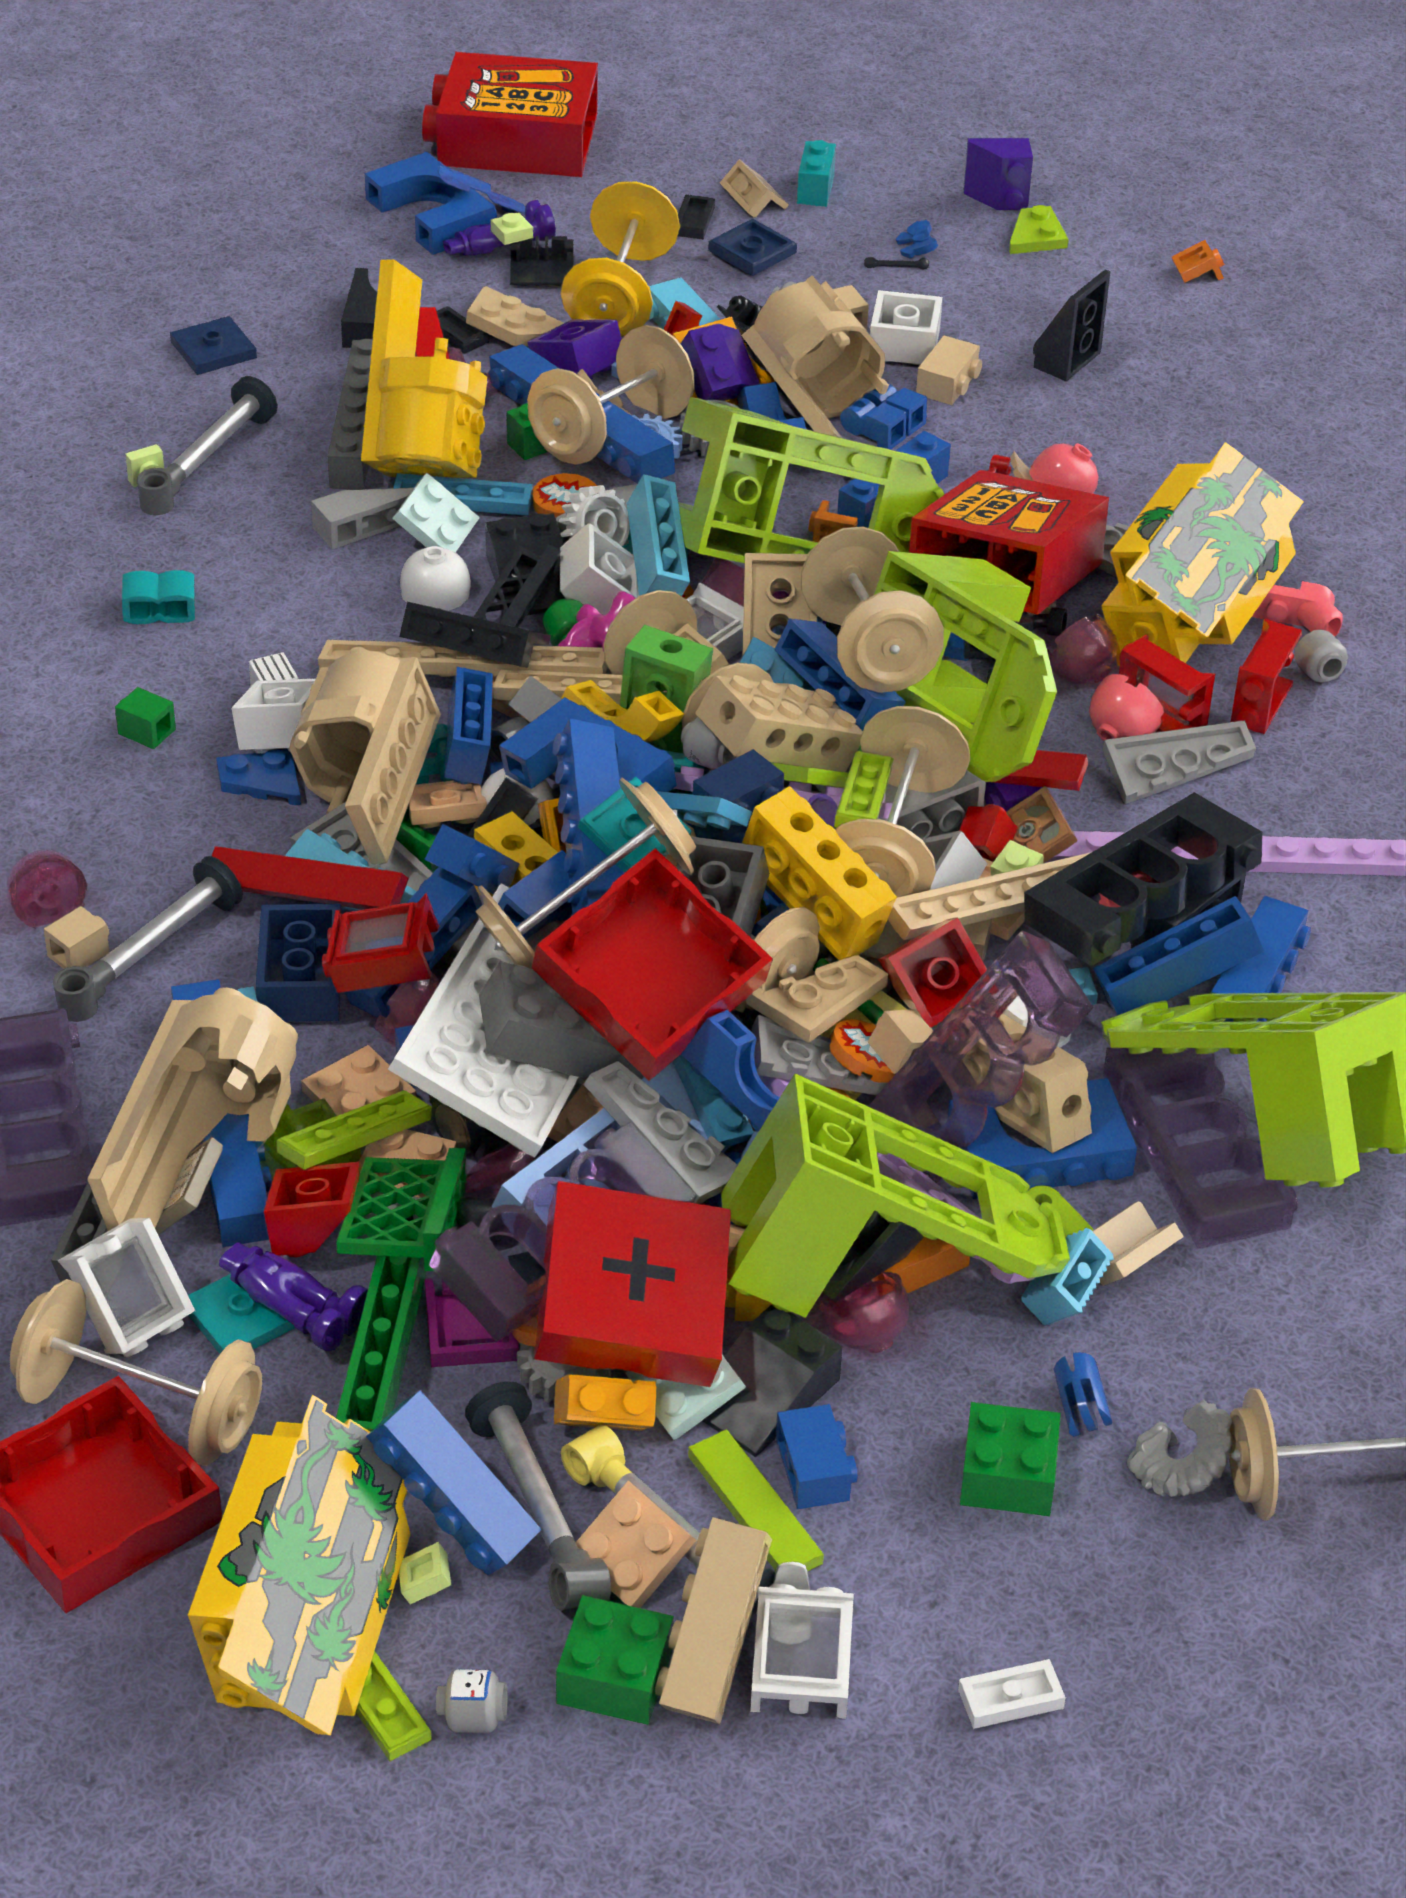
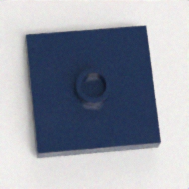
[708,218,797,276]
[170,316,257,375]

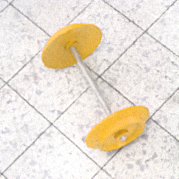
[560,181,680,336]

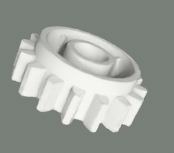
[559,485,630,546]

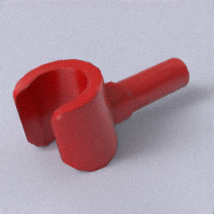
[988,455,1011,476]

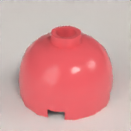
[1029,444,1099,494]
[1089,674,1164,741]

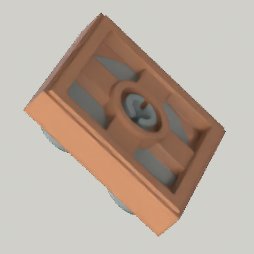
[1006,786,1078,863]

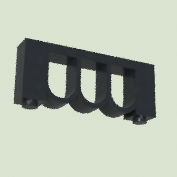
[1024,792,1263,966]

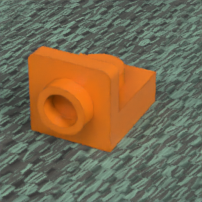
[1171,240,1225,283]
[808,500,858,542]

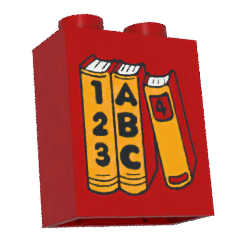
[422,52,598,177]
[909,470,1109,615]

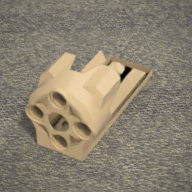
[88,987,298,1231]

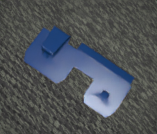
[438,164,525,215]

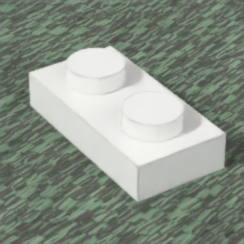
[958,1659,1066,1729]

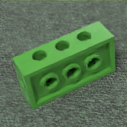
[620,625,713,754]

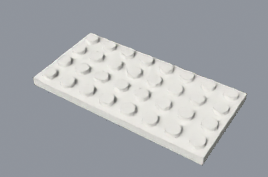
[388,883,579,1158]

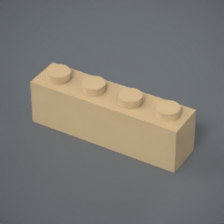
[655,1517,772,1724]

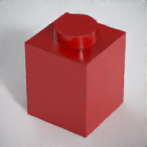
[959,804,1018,862]

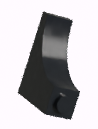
[341,268,377,348]

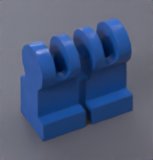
[840,383,927,449]

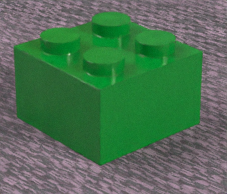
[960,1402,1061,1516]
[556,1595,674,1725]

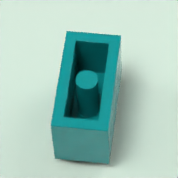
[797,140,836,207]

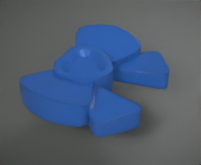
[896,220,938,258]

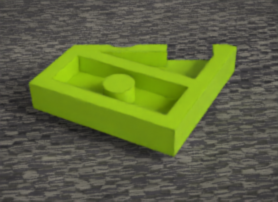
[1009,205,1069,254]

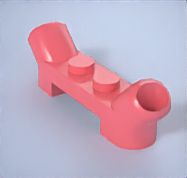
[1252,581,1343,636]

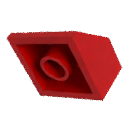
[878,917,998,1028]
[264,1162,361,1258]

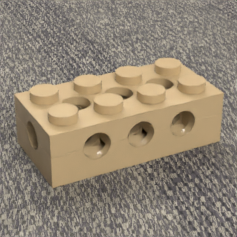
[743,553,817,655]
[695,675,863,772]
[944,1002,1092,1153]

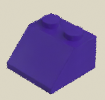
[963,138,1033,210]
[527,319,622,380]
[680,323,760,401]

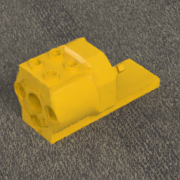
[361,259,487,478]

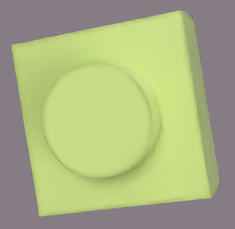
[491,213,533,245]
[126,444,164,487]
[990,840,1044,876]
[399,1542,451,1604]

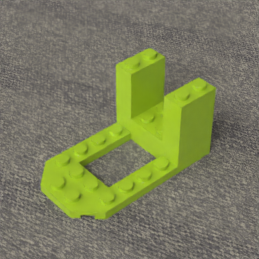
[678,397,945,564]
[874,551,1057,782]
[1101,992,1406,1188]
[721,1073,1070,1318]

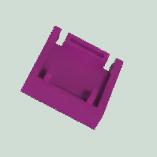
[424,1272,519,1367]

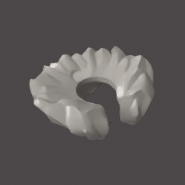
[1127,1400,1232,1497]

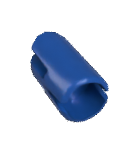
[1054,1352,1112,1437]

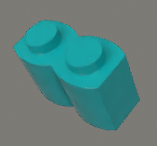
[122,570,195,624]

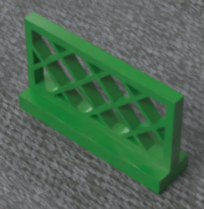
[336,1148,467,1272]

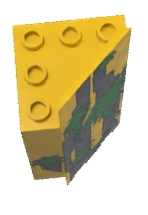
[1101,442,1304,666]
[188,1395,411,1735]

